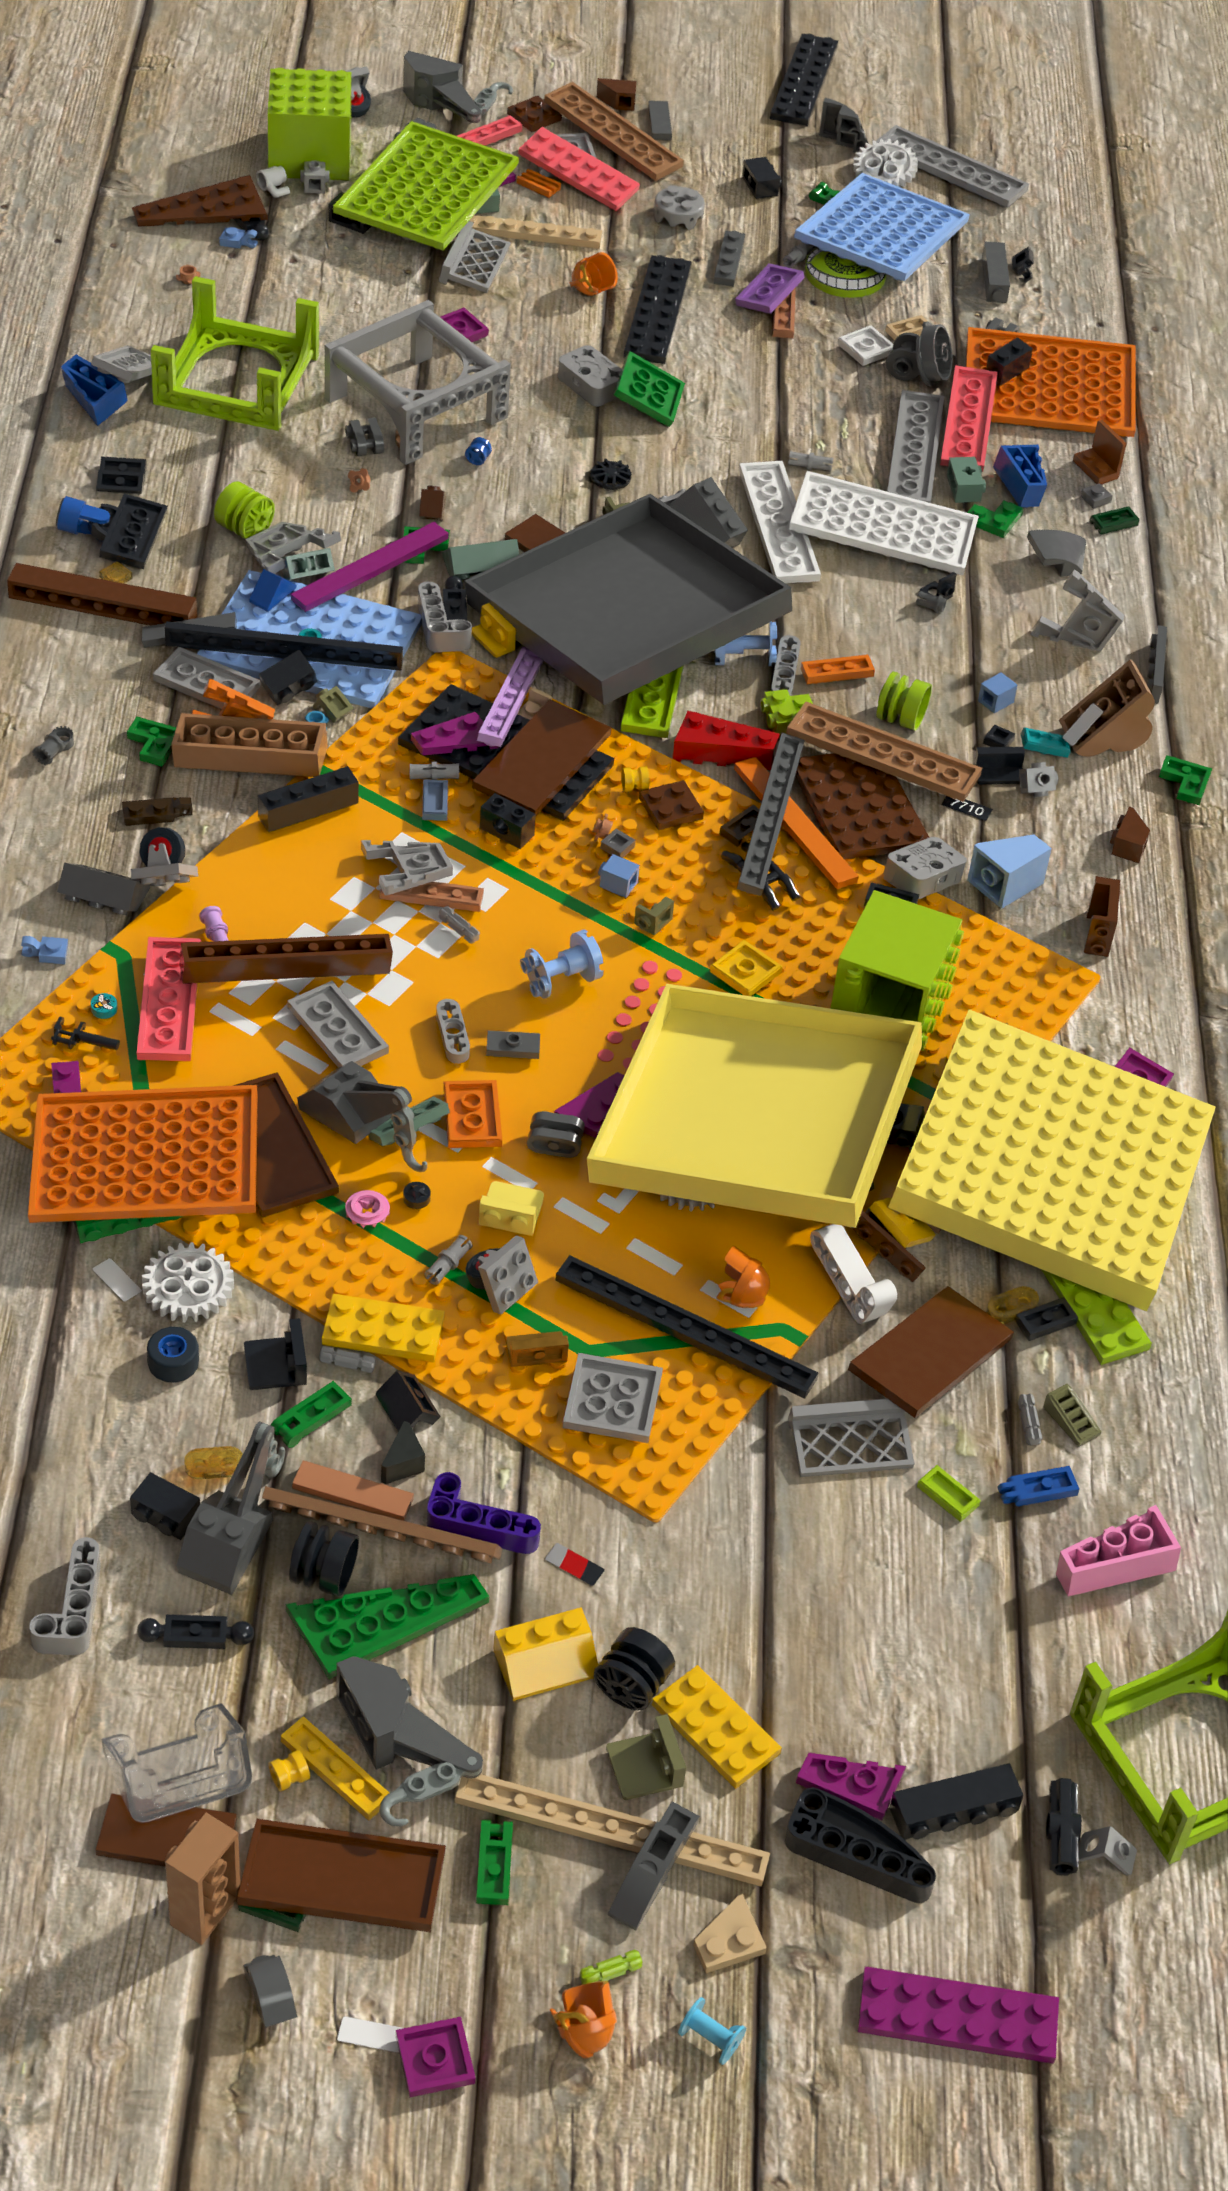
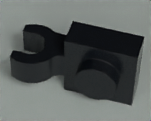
[1012,246,1034,283]

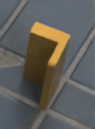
[506,1331,569,1367]

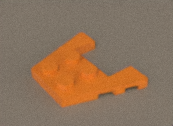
[191,679,275,719]

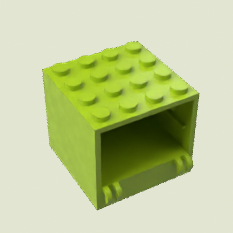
[268,68,351,181]
[830,890,964,1051]

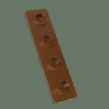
[851,1207,926,1282]

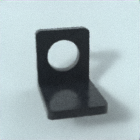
[919,572,957,600]

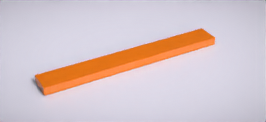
[734,757,859,889]

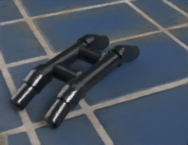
[721,842,801,911]

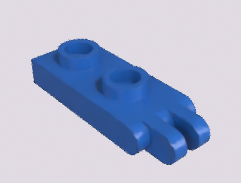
[997,1466,1079,1506]

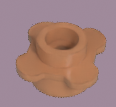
[176,265,201,284]
[348,468,370,493]
[592,814,613,841]

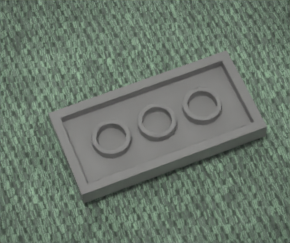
[91,345,152,383]
[153,647,260,709]
[287,981,389,1068]

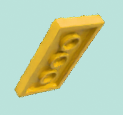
[322,1293,445,1362]
[652,1665,782,1789]

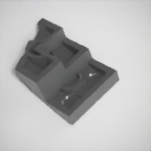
[819,98,869,153]
[1027,530,1086,577]

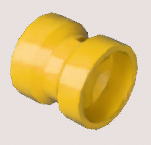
[621,766,649,792]
[268,1750,310,1792]

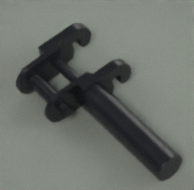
[51,1017,120,1050]

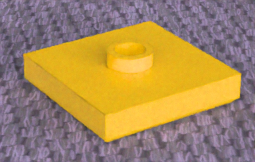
[710,940,783,996]
[869,1197,936,1248]

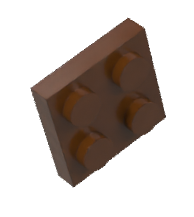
[507,96,562,132]
[639,780,704,830]

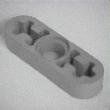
[436,999,470,1064]

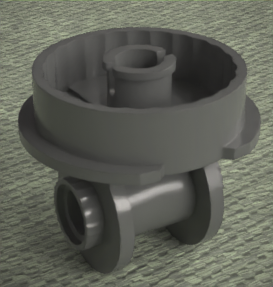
[886,321,952,387]

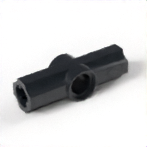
[1046,1778,1082,1876]

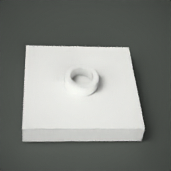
[837,325,893,366]

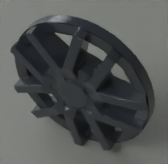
[590,459,632,490]

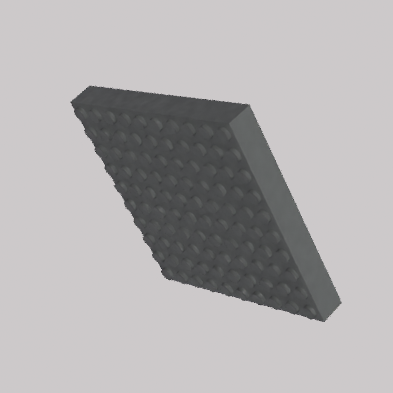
[465,494,792,705]

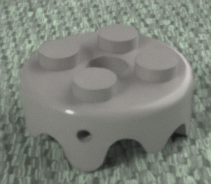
[654,185,705,230]

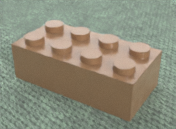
[165,1813,240,1945]

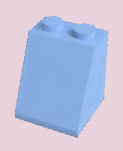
[967,835,1052,909]

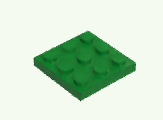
[614,351,685,427]

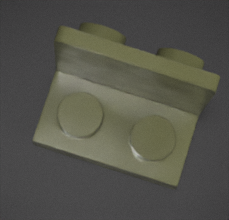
[606,1714,686,1800]

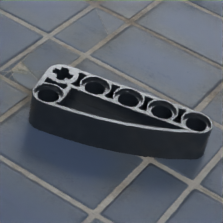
[785,1788,936,1903]

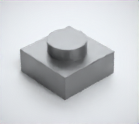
[1081,483,1112,509]
[600,829,636,858]

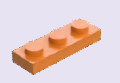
[801,654,875,684]

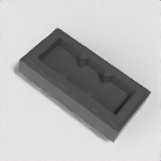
[486,1031,540,1059]

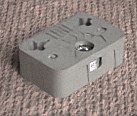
[558,345,622,406]
[883,837,967,899]

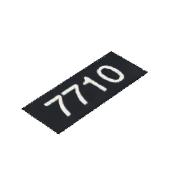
[941,796,993,821]

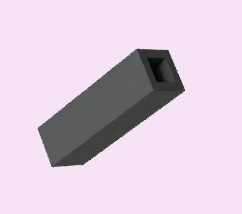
[982,242,1010,303]

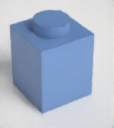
[978,672,1018,713]
[598,854,640,898]

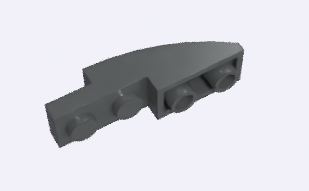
[608,1801,700,1931]

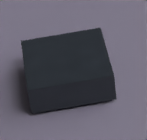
[983,724,1015,747]

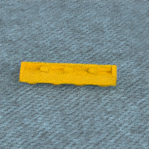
[281,1716,389,1821]

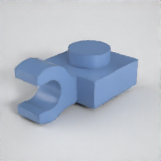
[219,227,258,249]
[21,936,68,965]

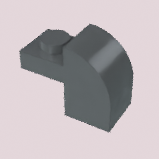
[243,1955,298,2028]

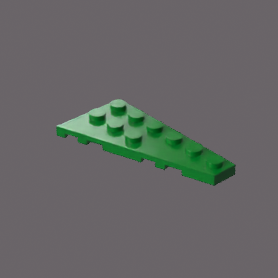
[285,1574,490,1680]

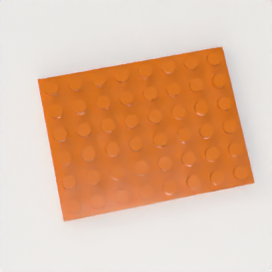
[966,327,1136,437]
[28,1085,258,1223]

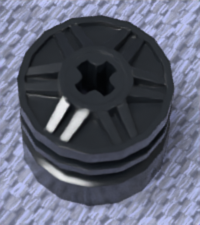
[289,1521,359,1597]
[593,1627,675,1711]

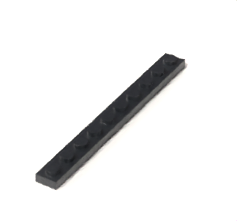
[165,621,403,671]
[555,1255,819,1399]

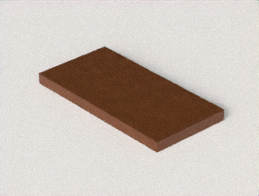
[472,699,612,816]
[233,1072,339,1218]
[848,1286,1014,1418]
[237,1818,446,1933]

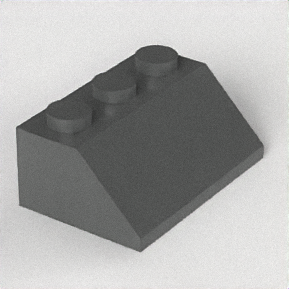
[669,477,748,548]
[57,862,151,915]

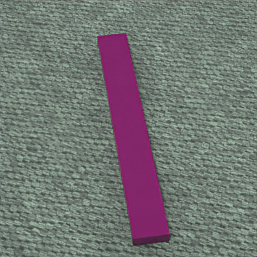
[291,522,449,612]

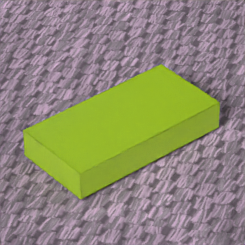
[917,1465,981,1522]

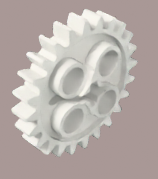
[853,139,918,187]
[142,1242,234,1323]

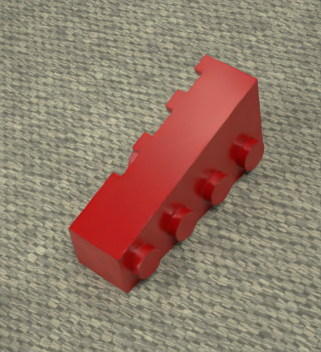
[672,711,780,770]

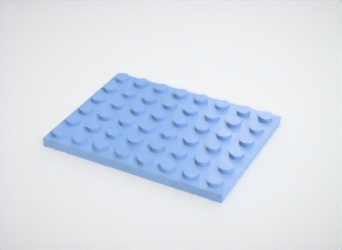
[794,173,970,281]
[197,570,422,709]

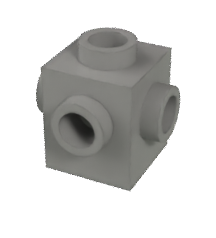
[301,161,329,194]
[1019,762,1058,797]

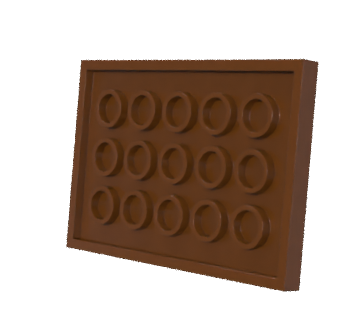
[795,753,929,860]

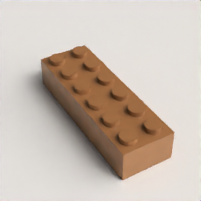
[171,713,328,777]

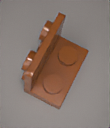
[1073,420,1126,484]

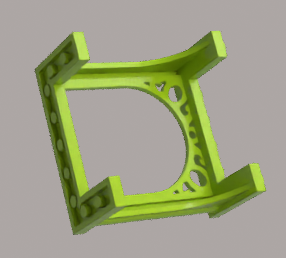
[151,276,319,431]
[1070,1610,1228,1865]

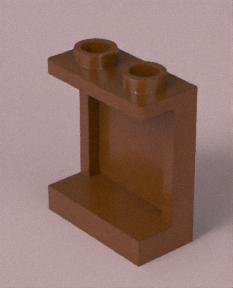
[1084,876,1121,957]

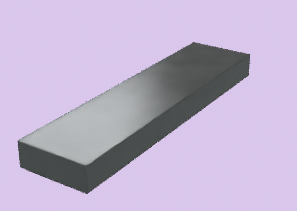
[142,612,237,648]

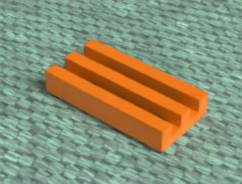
[516,168,561,198]

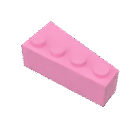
[1056,1505,1181,1596]

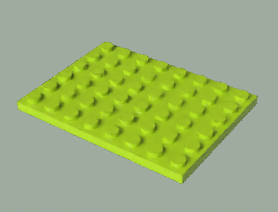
[333,121,519,250]

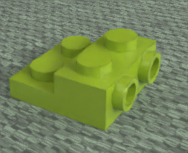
[760,689,813,737]

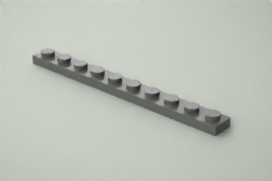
[737,733,805,897]

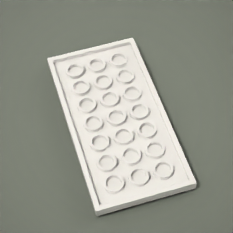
[789,471,979,575]

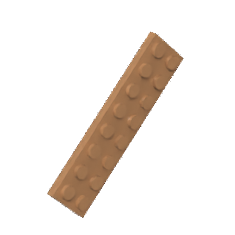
[544,82,684,181]
[786,702,982,802]
[262,1486,503,1564]

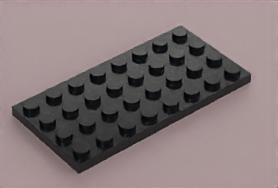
[398,684,614,821]

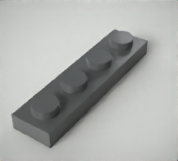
[714,231,746,287]
[1147,625,1167,704]

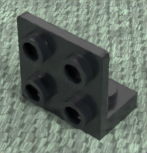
[244,1318,307,1390]

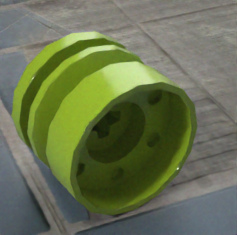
[214,481,275,539]
[876,671,932,731]

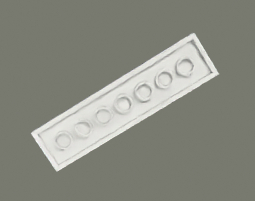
[739,461,821,584]

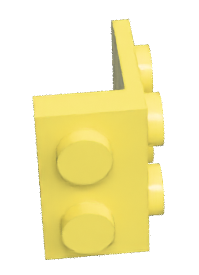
[479,1181,544,1236]

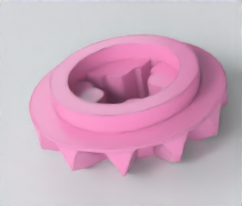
[345,1190,390,1228]

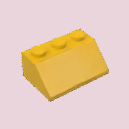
[493,1607,598,1701]

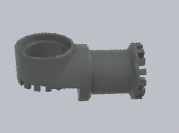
[32,726,74,766]

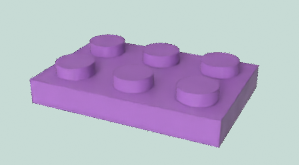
[735,263,804,314]

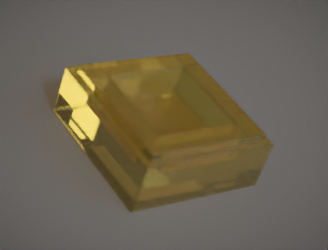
[99,561,133,583]

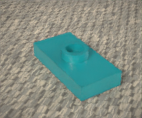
[1020,727,1071,758]

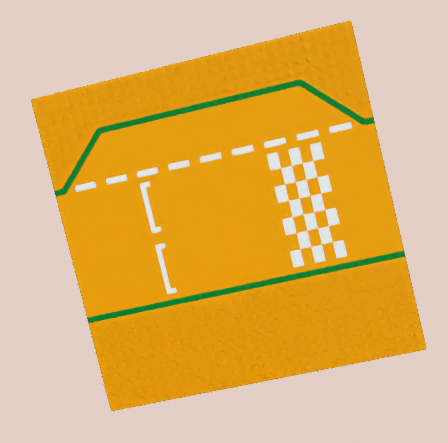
[0,651,1101,1523]

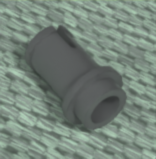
[916,591,947,613]

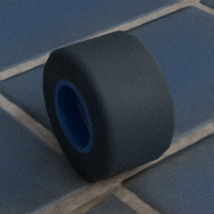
[147,1326,199,1383]

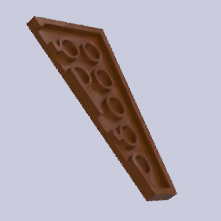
[132,175,268,227]

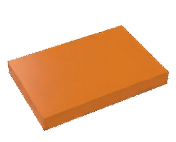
[443,1080,502,1148]

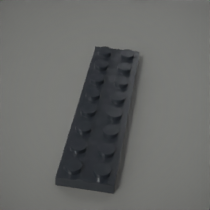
[770,34,839,127]
[624,255,692,364]

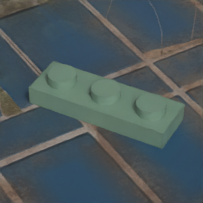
[368,1096,450,1146]

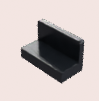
[973,747,1025,785]
[376,1370,441,1432]

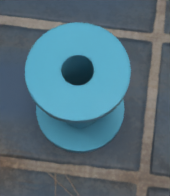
[678,1997,746,2065]

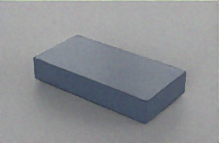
[422,780,448,821]

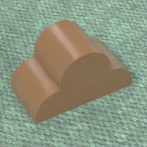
[1059,660,1155,757]

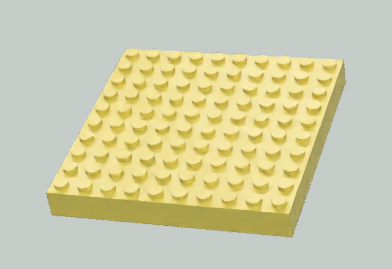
[587,984,922,1228]
[888,1009,1216,1312]

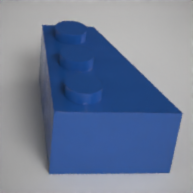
[61,354,128,426]
[993,444,1047,508]

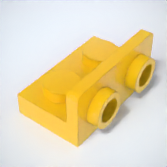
[472,603,516,658]

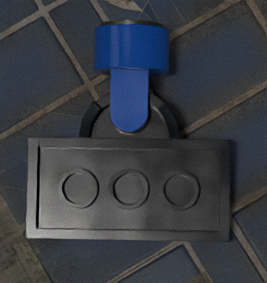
[56,493,168,569]

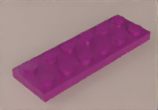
[858,1966,1059,2064]

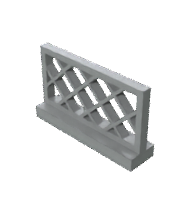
[439,221,511,293]
[788,1399,915,1477]

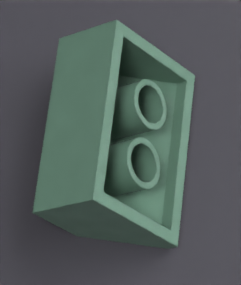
[442,539,519,580]

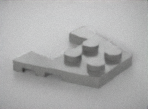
[246,522,341,573]
[1030,570,1124,651]
[361,840,453,895]

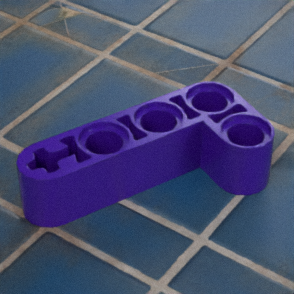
[427,1472,541,1554]

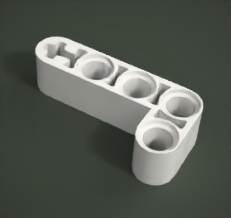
[810,1224,897,1324]

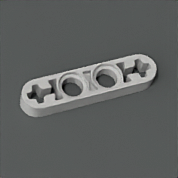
[771,635,801,696]

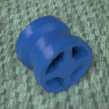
[465,437,492,466]

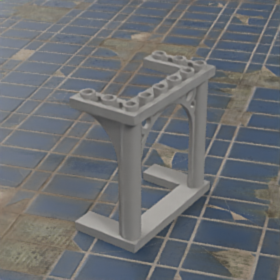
[325,300,511,465]

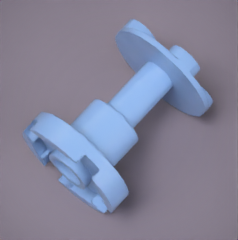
[715,621,777,666]
[520,930,604,999]

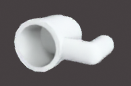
[256,166,290,198]

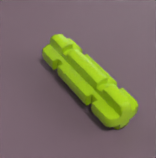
[579,1950,642,1984]

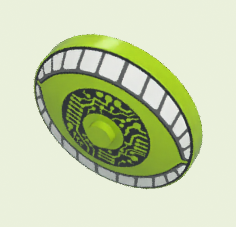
[805,248,887,298]

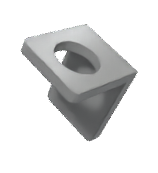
[1078,1826,1137,1876]

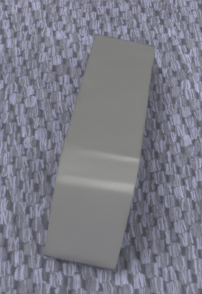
[418,582,472,652]
[29,1537,101,1655]

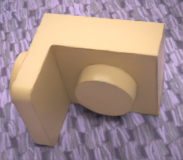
[517,687,552,720]

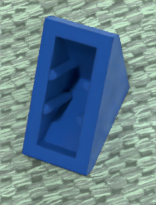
[249,569,296,612]

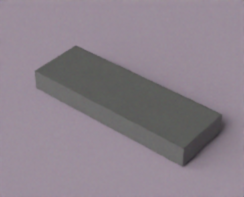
[648,101,672,140]

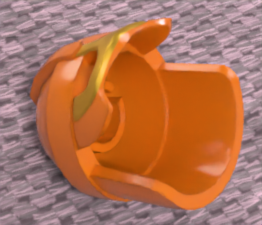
[569,252,618,296]
[716,1246,770,1308]
[550,1981,617,2058]

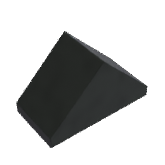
[381,1421,425,1484]

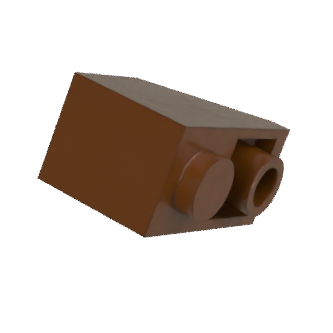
[596,78,636,111]
[419,486,446,521]
[1110,807,1150,863]

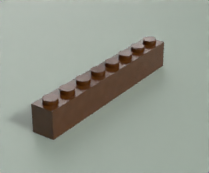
[7,563,197,626]
[179,934,393,984]

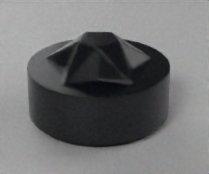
[403,1182,431,1209]

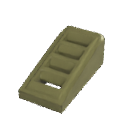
[1043,1384,1102,1447]

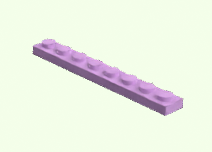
[477,647,544,747]

